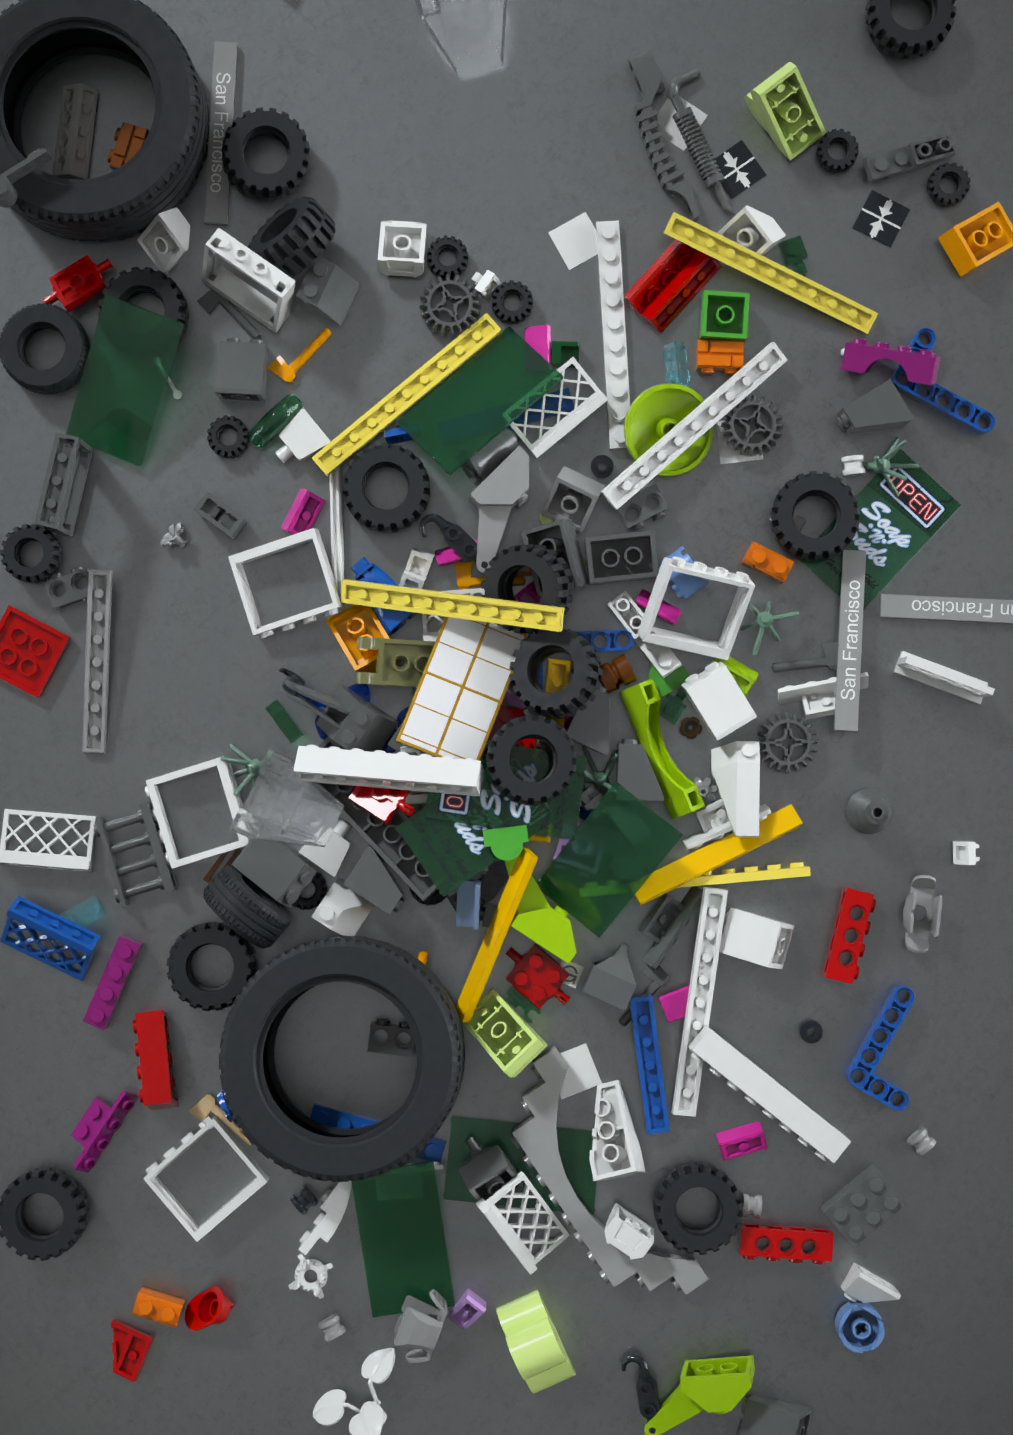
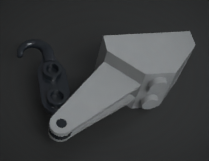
[419,446,529,574]

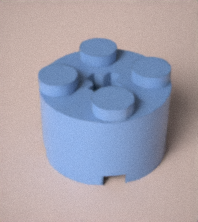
[658,546,709,599]
[835,1300,885,1353]

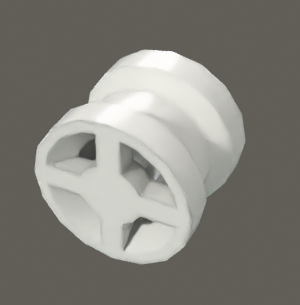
[841,455,866,477]

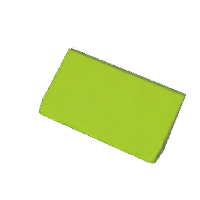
[713,656,758,697]

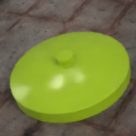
[624,383,714,476]

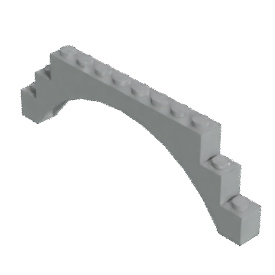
[510,1045,709,1295]

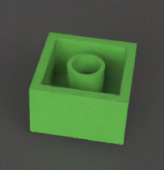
[699,290,750,343]

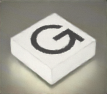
[560,960,584,989]

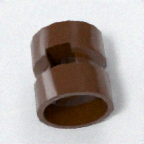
[599,654,637,694]

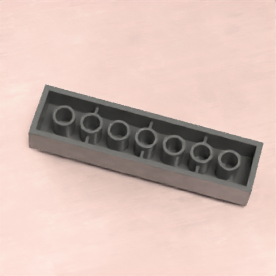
[311,736,459,901]

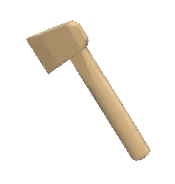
[189,1094,252,1146]

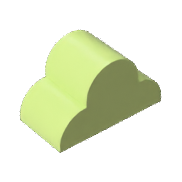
[744,62,826,161]
[461,989,548,1078]
[496,1290,576,1394]

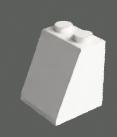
[681,661,757,741]
[719,907,795,969]

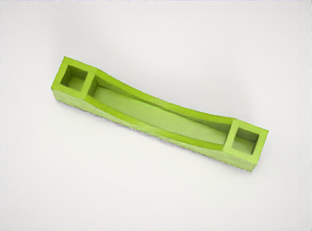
[619,679,705,819]

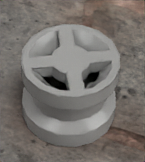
[907,1127,936,1156]
[741,1193,762,1219]
[318,1314,346,1342]

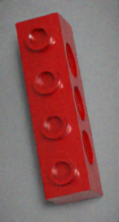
[822,887,876,984]
[738,1223,834,1265]

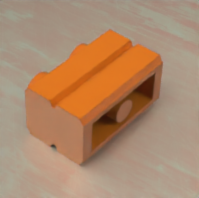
[696,340,744,375]
[741,541,794,584]
[132,1287,186,1328]

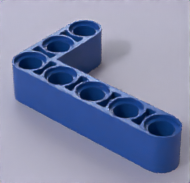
[891,328,995,435]
[527,630,634,690]
[845,985,915,1111]

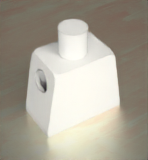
[275,408,331,463]
[299,819,352,877]

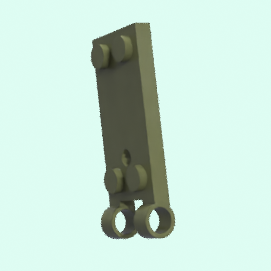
[355,637,436,687]

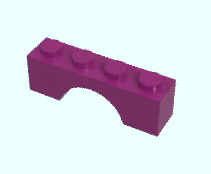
[841,338,941,385]
[83,934,144,1030]

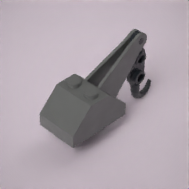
[279,668,399,752]

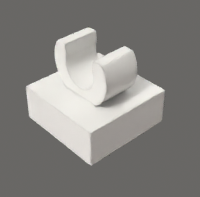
[471,270,501,301]
[953,841,980,865]

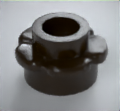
[679,717,702,739]

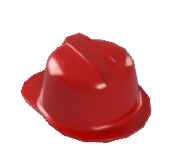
[185,1286,234,1331]

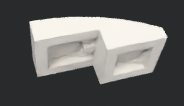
[399,547,435,589]

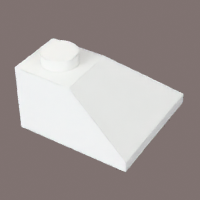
[717,205,786,256]
[137,207,190,276]
[312,877,374,936]
[840,1263,901,1303]

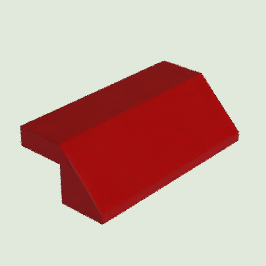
[624,239,722,333]

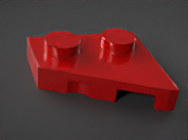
[111,1319,154,1382]

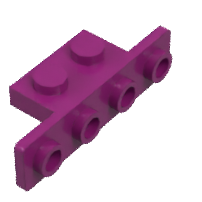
[71,1090,138,1173]

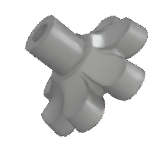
[160,522,187,548]
[694,777,718,806]

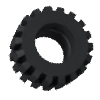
[0,524,63,583]

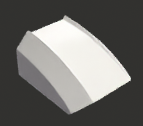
[378,220,427,278]
[604,1203,654,1260]

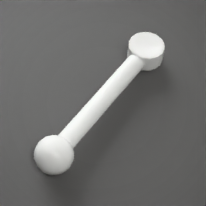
[153,357,183,399]

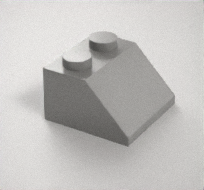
[541,466,605,534]

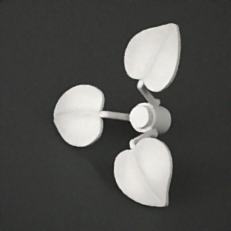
[313,1348,396,1435]

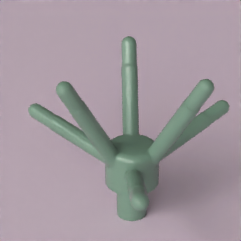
[864,437,920,498]
[740,601,799,655]
[220,744,272,802]
[572,746,618,796]

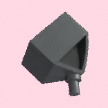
[581,944,637,1011]
[458,1136,524,1205]

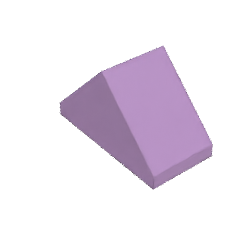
[447,1288,487,1331]

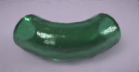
[249,394,303,448]

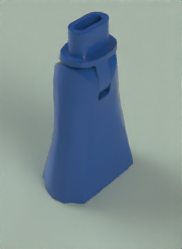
[351,557,418,636]

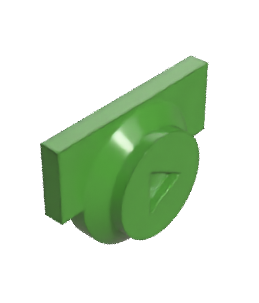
[649,665,690,698]
[482,825,529,861]

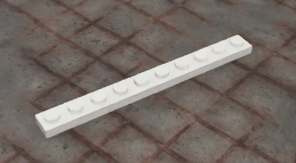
[596,220,630,450]
[600,342,787,510]
[671,887,728,1117]

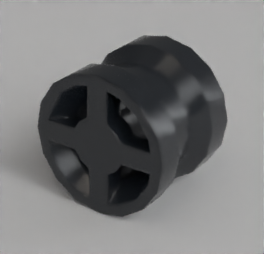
[290,1185,318,1215]

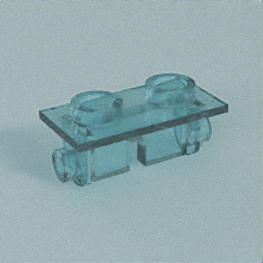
[663,341,691,387]
[59,895,106,927]

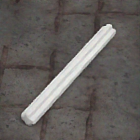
[329,465,345,595]

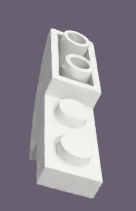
[607,590,682,679]
[298,1180,353,1255]

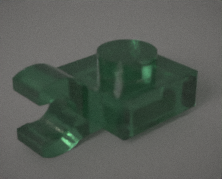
[778,235,808,276]
[660,686,687,725]
[506,985,541,1023]

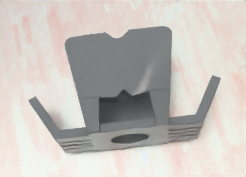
[903,875,943,953]
[394,1289,447,1363]

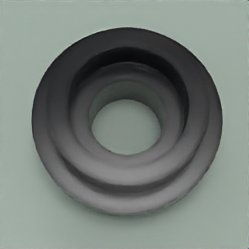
[591,455,614,478]
[799,1020,823,1044]

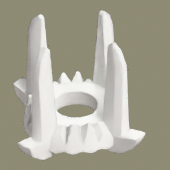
[288,1253,333,1299]

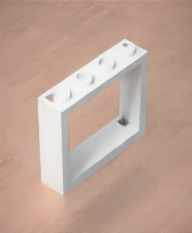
[201,228,296,333]
[228,528,344,639]
[638,557,755,660]
[145,756,253,869]
[143,1116,269,1242]

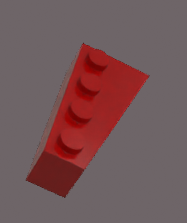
[133,1010,179,1110]

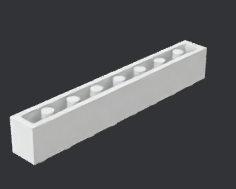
[293,745,484,796]
[688,1025,851,1163]

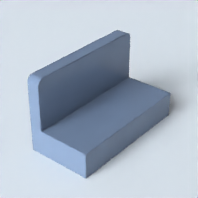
[456,879,481,931]

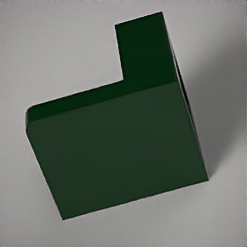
[551,341,580,368]

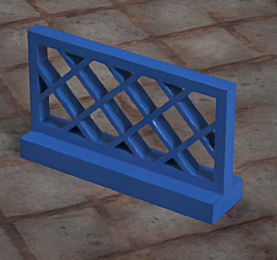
[0,896,101,981]

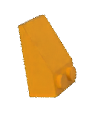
[938,202,1013,277]
[326,604,402,673]

